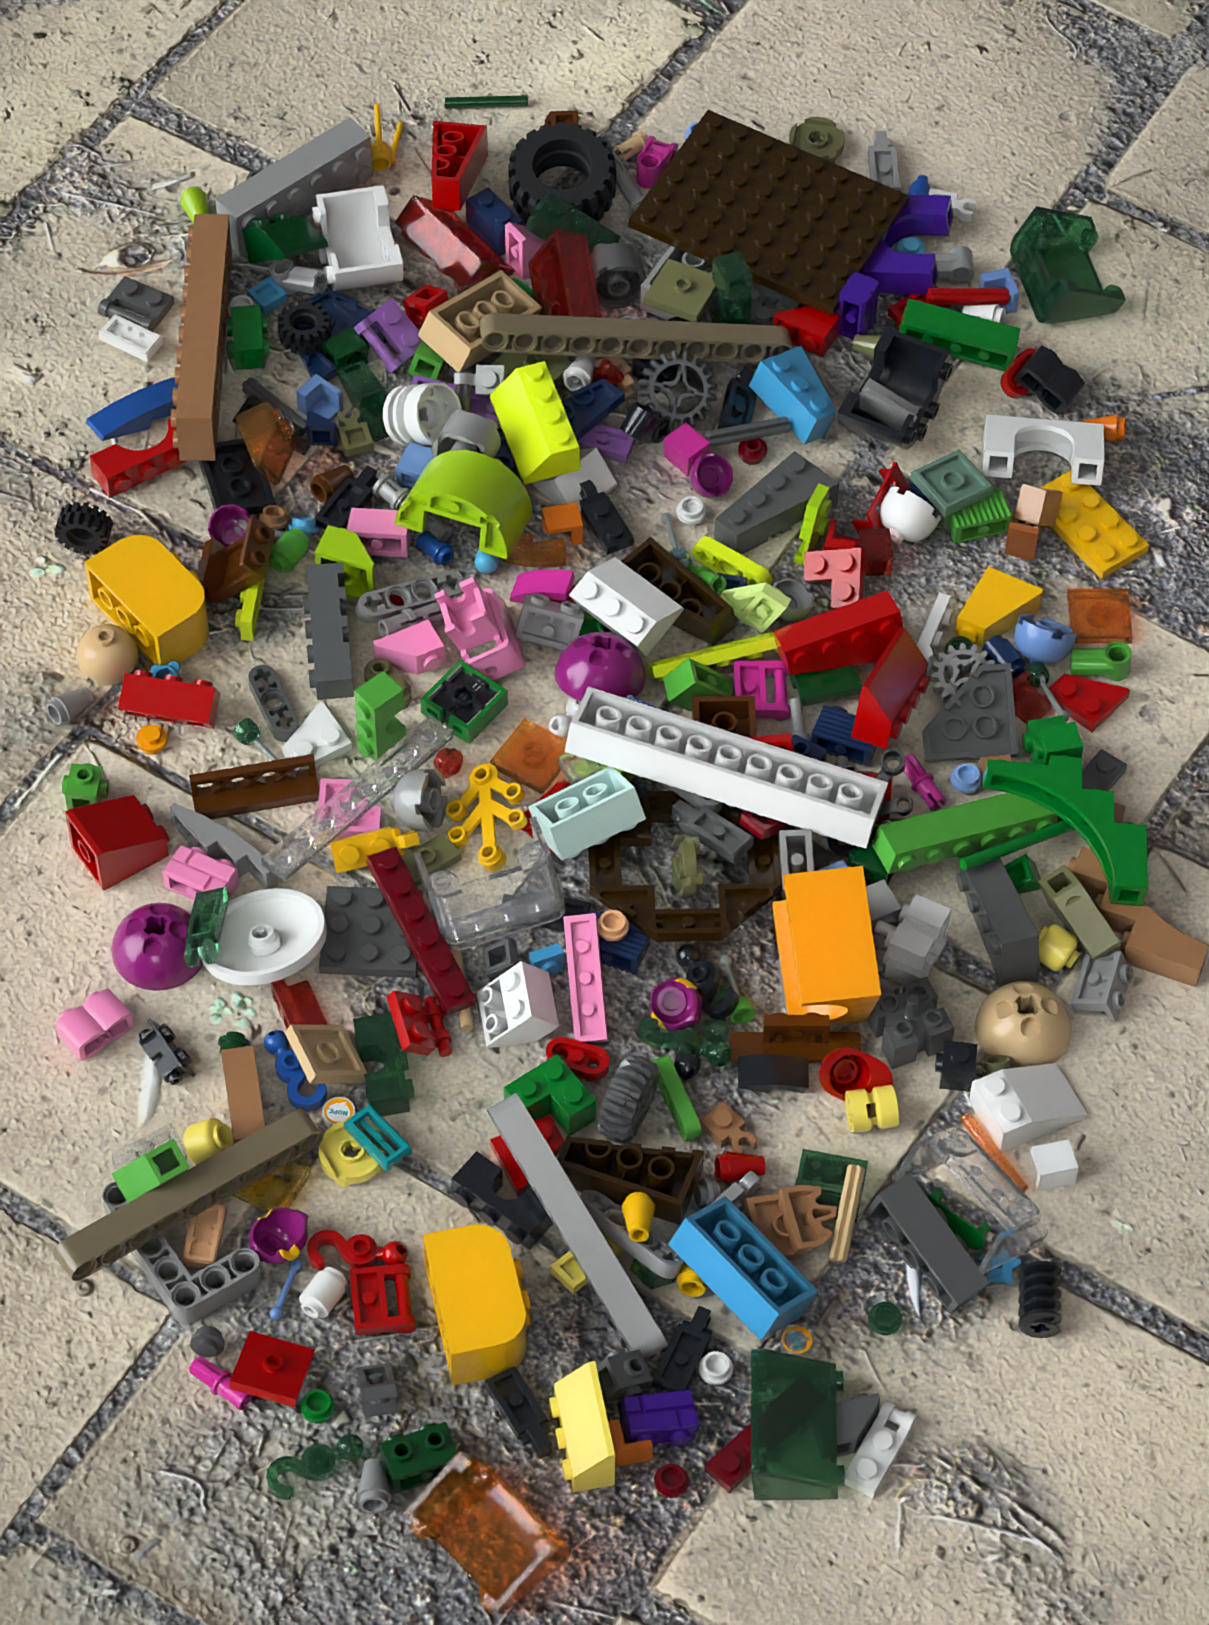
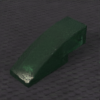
[336,359,390,442]

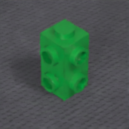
[226,305,270,370]

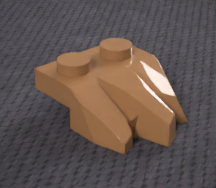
[743,1185,837,1260]

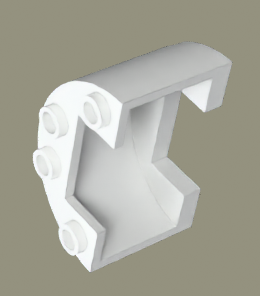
[312,185,404,291]

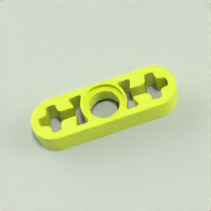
[692,536,773,585]

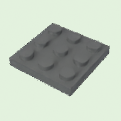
[319,886,423,978]

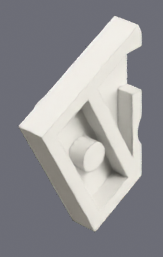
[282,701,352,771]

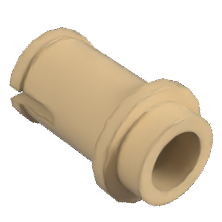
[614,131,649,161]

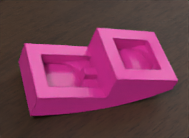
[510,569,575,603]

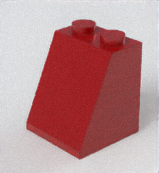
[65,795,170,891]

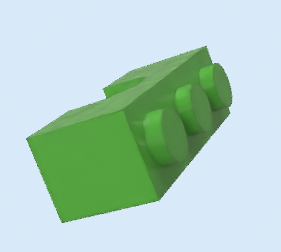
[354,671,406,764]

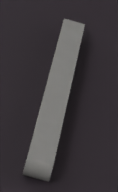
[487,1093,668,1360]

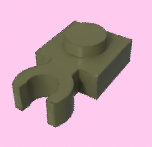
[337,408,374,457]

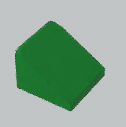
[1004,854,1041,894]

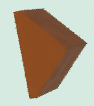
[1005,518,1044,561]

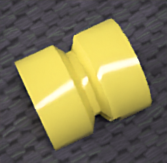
[845,1085,899,1134]

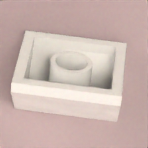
[533,448,617,515]

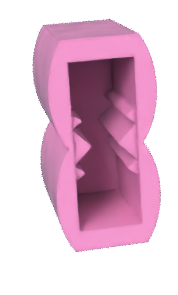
[56,988,133,1061]

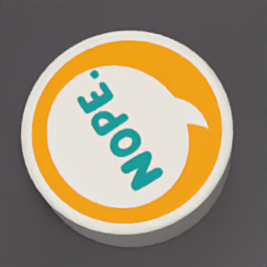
[322,1097,355,1128]

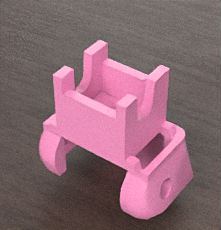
[434,577,526,681]

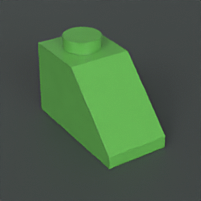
[663,658,735,711]

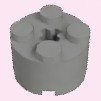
[432,410,501,458]

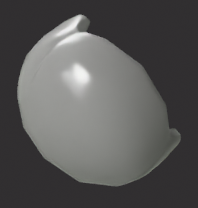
[773,579,815,622]

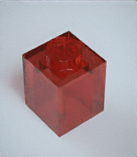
[858,528,893,576]

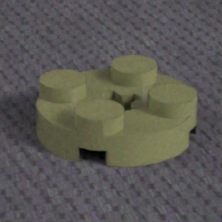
[789,117,845,163]
[672,834,703,898]

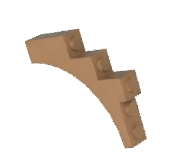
[1068,802,1209,987]

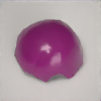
[689,453,733,498]
[208,504,251,547]

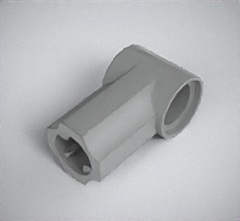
[919,246,974,284]
[269,258,327,295]

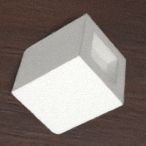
[1031,1139,1079,1191]

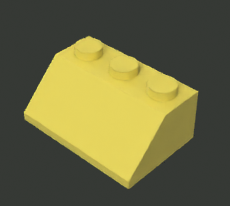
[549,1361,615,1492]

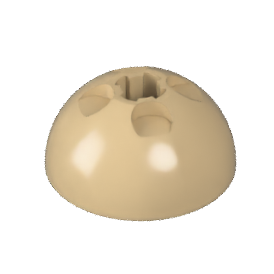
[975,981,1072,1068]

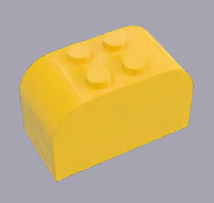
[84,535,209,666]
[423,1224,531,1386]

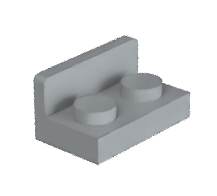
[515,594,584,650]
[1071,951,1133,1021]

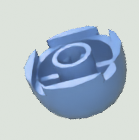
[1014,613,1077,668]

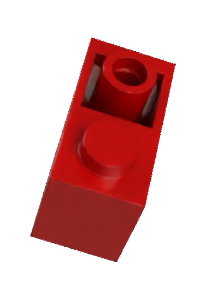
[773,306,841,357]

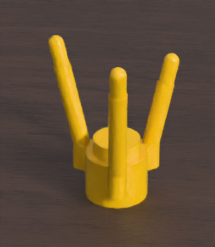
[371,103,403,171]

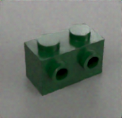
[380,1422,460,1494]

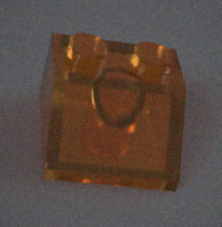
[235,401,296,486]

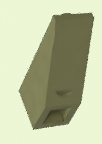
[1038,865,1121,961]

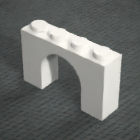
[982,414,1104,486]

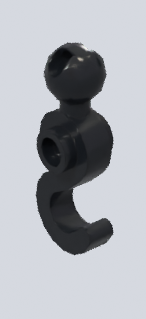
[676,943,739,1020]

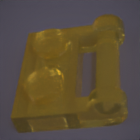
[232,1162,312,1213]

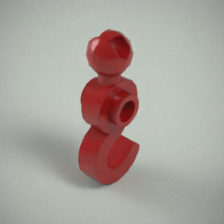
[307,1230,408,1271]

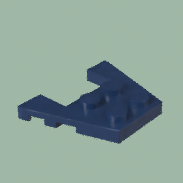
[295,288,388,381]

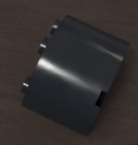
[837,327,953,450]

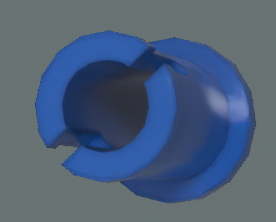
[416,531,454,565]

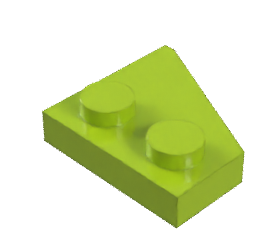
[793,483,832,566]

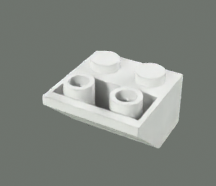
[477,961,559,1048]

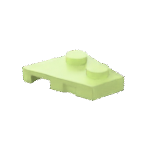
[718,582,791,633]

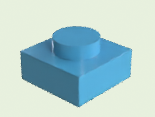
[247,277,288,315]
[529,943,564,977]

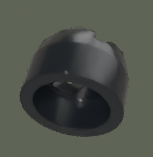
[674,1053,701,1080]

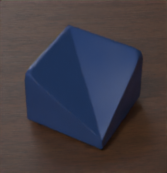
[306,411,338,446]

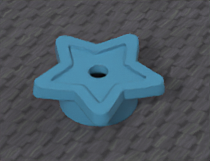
[977,1245,1021,1285]

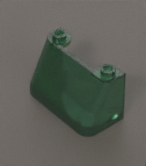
[1010,206,1126,325]
[751,1349,845,1500]

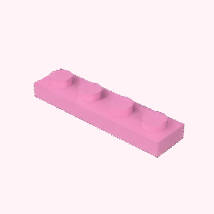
[563,913,608,1044]

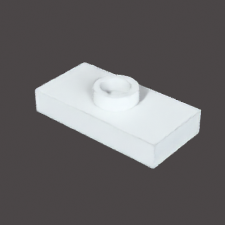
[99,314,164,362]

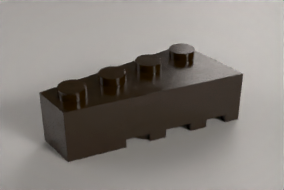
[621,537,736,646]
[557,1136,704,1225]

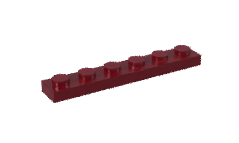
[366,847,476,1016]

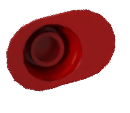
[819,1047,893,1108]

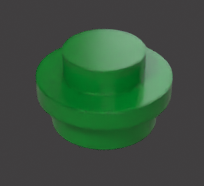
[300,1389,335,1424]

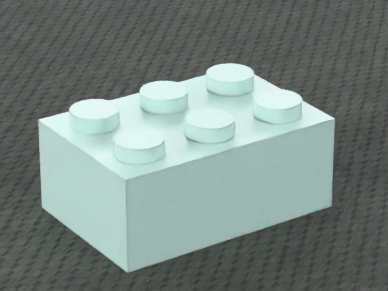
[528,767,646,860]

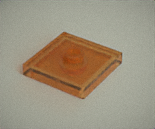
[1067,589,1133,643]
[490,718,574,795]

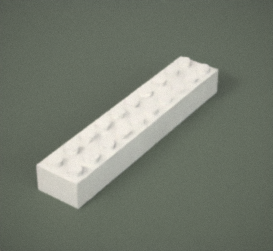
[564,687,888,849]

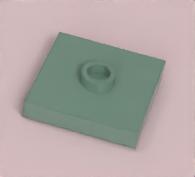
[910,449,994,517]

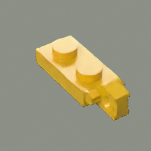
[329,826,420,874]

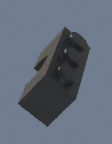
[451,1151,553,1250]

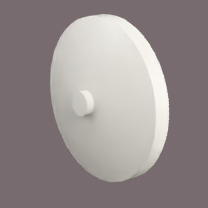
[198,888,327,985]

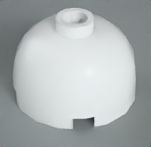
[880,487,941,543]

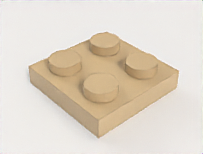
[285,1024,368,1084]

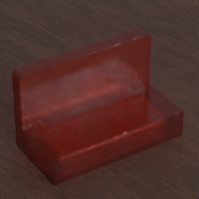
[270,979,328,1029]

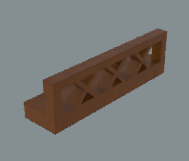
[189,754,320,819]

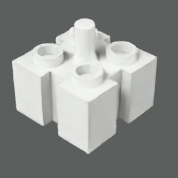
[875,894,951,985]

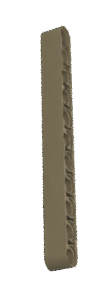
[479,313,793,364]

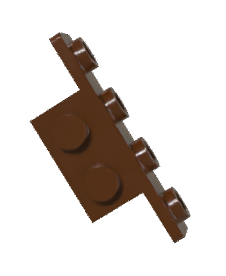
[730,1013,861,1063]

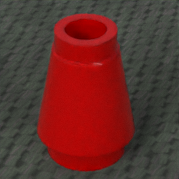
[714,1151,765,1184]

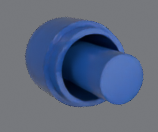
[908,175,931,195]

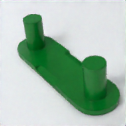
[927,1189,991,1250]

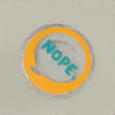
[779,1324,814,1361]

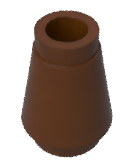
[310,465,354,502]

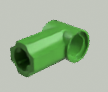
[1070,641,1132,681]

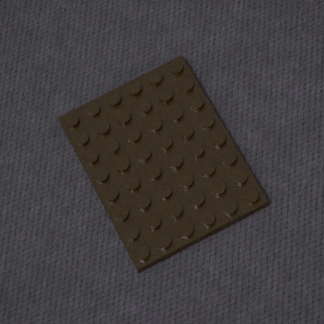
[628,110,910,316]

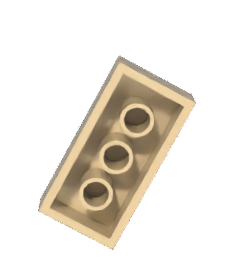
[418,270,542,373]

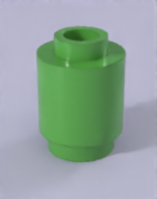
[269,528,310,572]

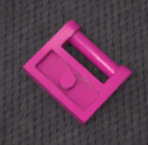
[733,660,791,721]

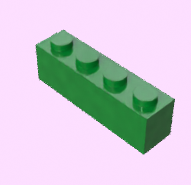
[899,298,1020,372]

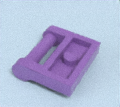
[353,298,422,373]

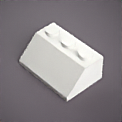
[569,557,684,657]

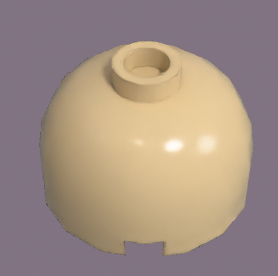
[77,624,139,686]

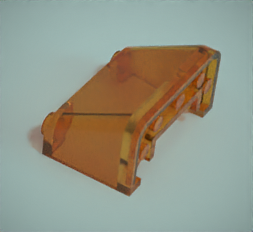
[403,1451,572,1614]

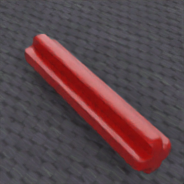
[926,288,1010,305]

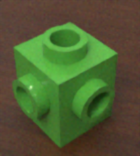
[62,763,109,810]

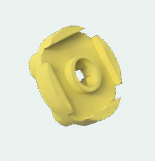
[318,1120,385,1187]

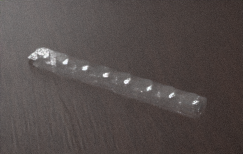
[261,716,453,881]

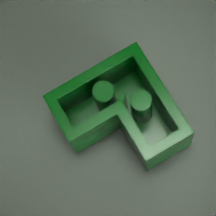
[1022,715,1083,765]
[504,1054,596,1136]

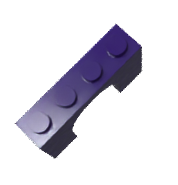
[861,194,954,295]

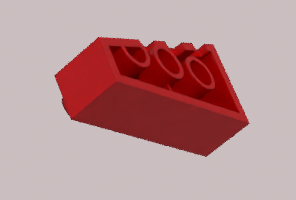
[431,120,488,212]
[773,590,903,675]

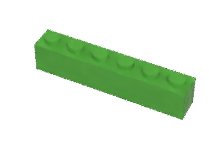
[872,793,1058,874]

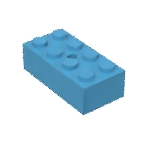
[668,1196,819,1341]

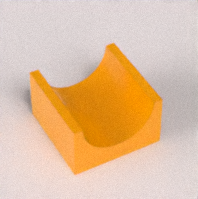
[772,866,881,1026]

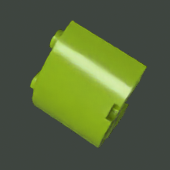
[394,449,532,559]

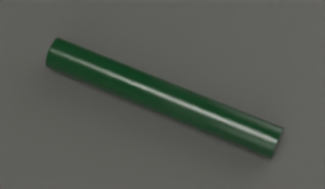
[445,95,528,109]

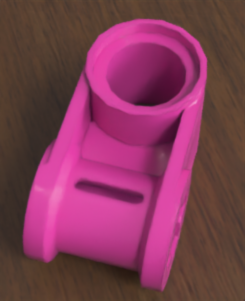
[636,136,678,189]

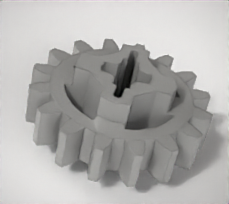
[930,643,995,702]

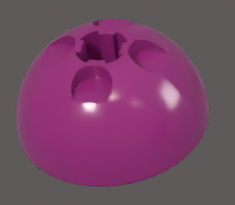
[554,632,646,701]
[112,902,203,991]

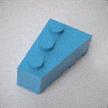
[749,346,837,445]

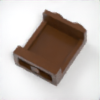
[198,517,275,604]

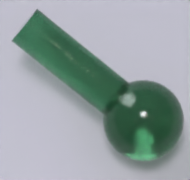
[704,984,732,1044]

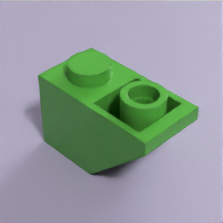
[111,1138,190,1203]

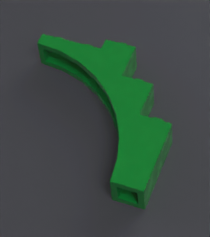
[983,755,1148,906]

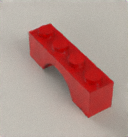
[90,418,188,498]

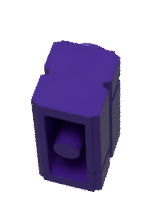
[838,272,879,340]
[619,1390,698,1447]

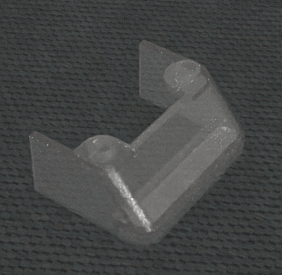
[414,816,566,951]
[894,1128,1048,1274]

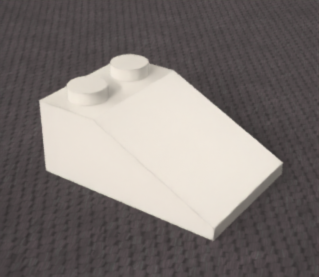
[969,1063,1088,1153]

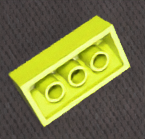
[490,361,581,485]

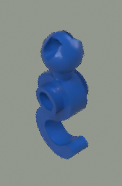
[264,1030,327,1112]

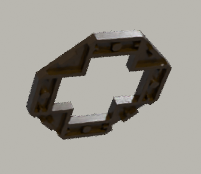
[588,791,782,942]

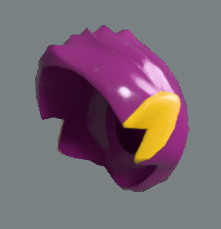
[650,977,702,1032]
[249,1208,309,1265]

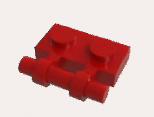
[386,990,452,1057]

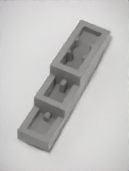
[169,803,278,889]

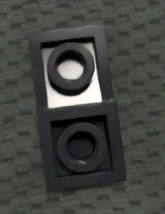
[738,1055,809,1093]

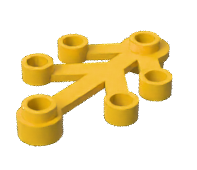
[445,763,527,872]

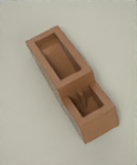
[221,1045,265,1144]

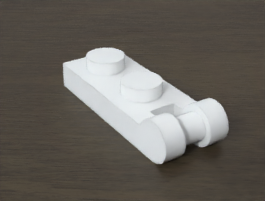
[917,592,954,676]
[842,1400,918,1498]

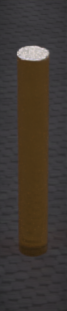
[960,1112,1028,1195]

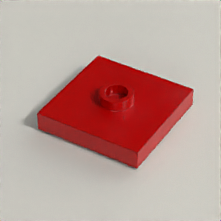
[229,1331,315,1407]

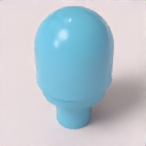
[474,548,500,574]

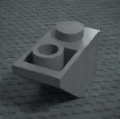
[810,1393,880,1461]

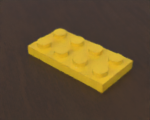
[1040,470,1149,579]

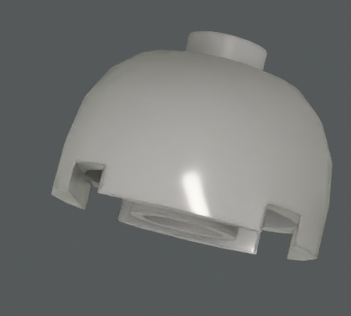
[390,769,447,832]

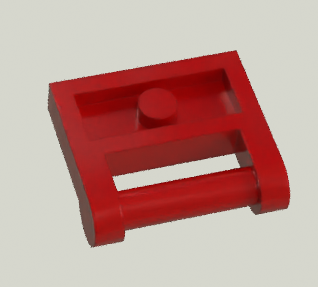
[349,1264,417,1336]

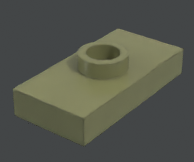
[402,833,462,886]

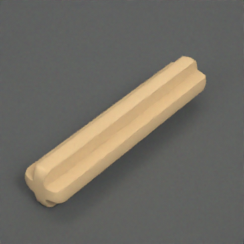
[829,1164,865,1263]

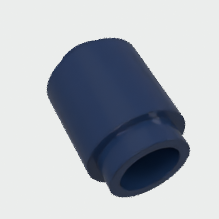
[982,635,1026,680]

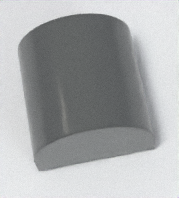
[483,937,519,980]

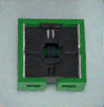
[421,660,508,744]

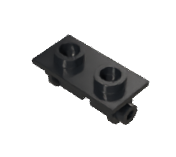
[139,1018,196,1085]

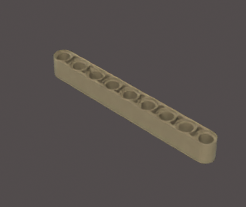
[53,1109,324,1281]

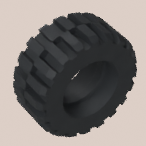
[508,122,616,234]

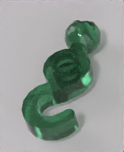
[636,1018,731,1067]
[266,1433,364,1500]

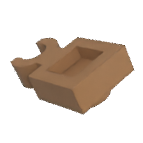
[699,1101,757,1153]

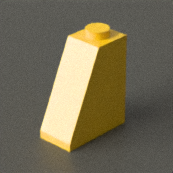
[955,566,1043,647]

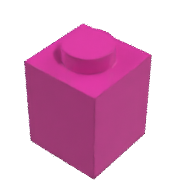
[664,423,710,477]

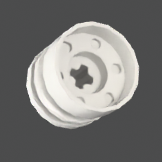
[383,383,462,446]

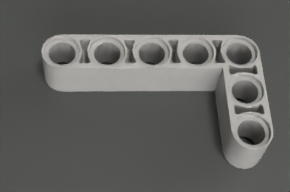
[102,1182,262,1324]

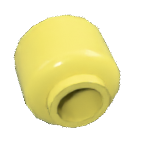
[1038,924,1080,972]
[182,1118,233,1164]

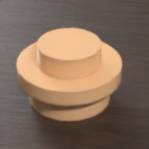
[597,910,629,941]

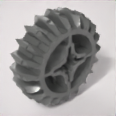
[638,350,717,429]
[598,1054,659,1144]

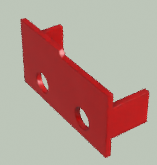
[852,462,910,540]

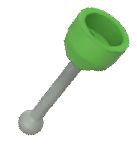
[720,954,756,1024]

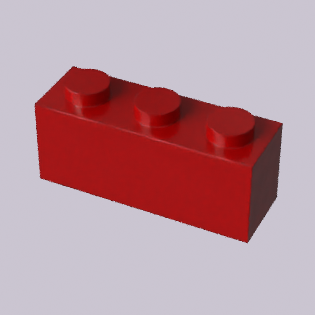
[118,670,220,729]

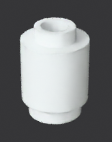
[299,1267,347,1318]

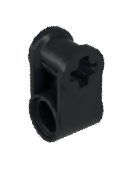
[620,402,671,444]

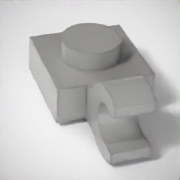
[454,365,508,396]

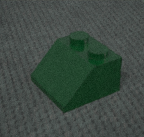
[242,212,328,263]

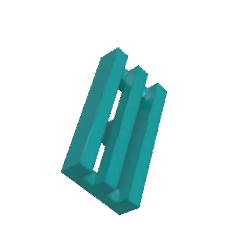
[344,1104,412,1172]

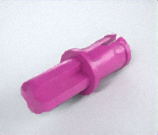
[903,754,947,811]
[189,1356,253,1410]

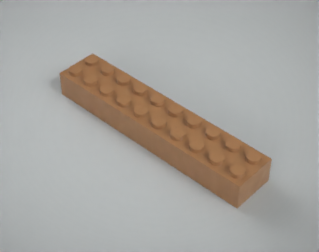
[171,214,232,461]

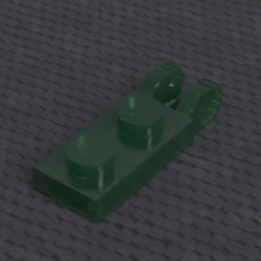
[184,887,230,968]

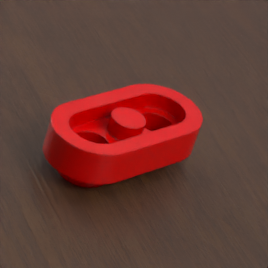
[1000,348,1036,398]
[546,1037,609,1081]

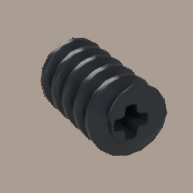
[1018,1261,1062,1338]

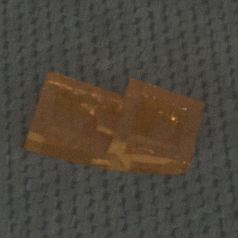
[503,534,566,568]

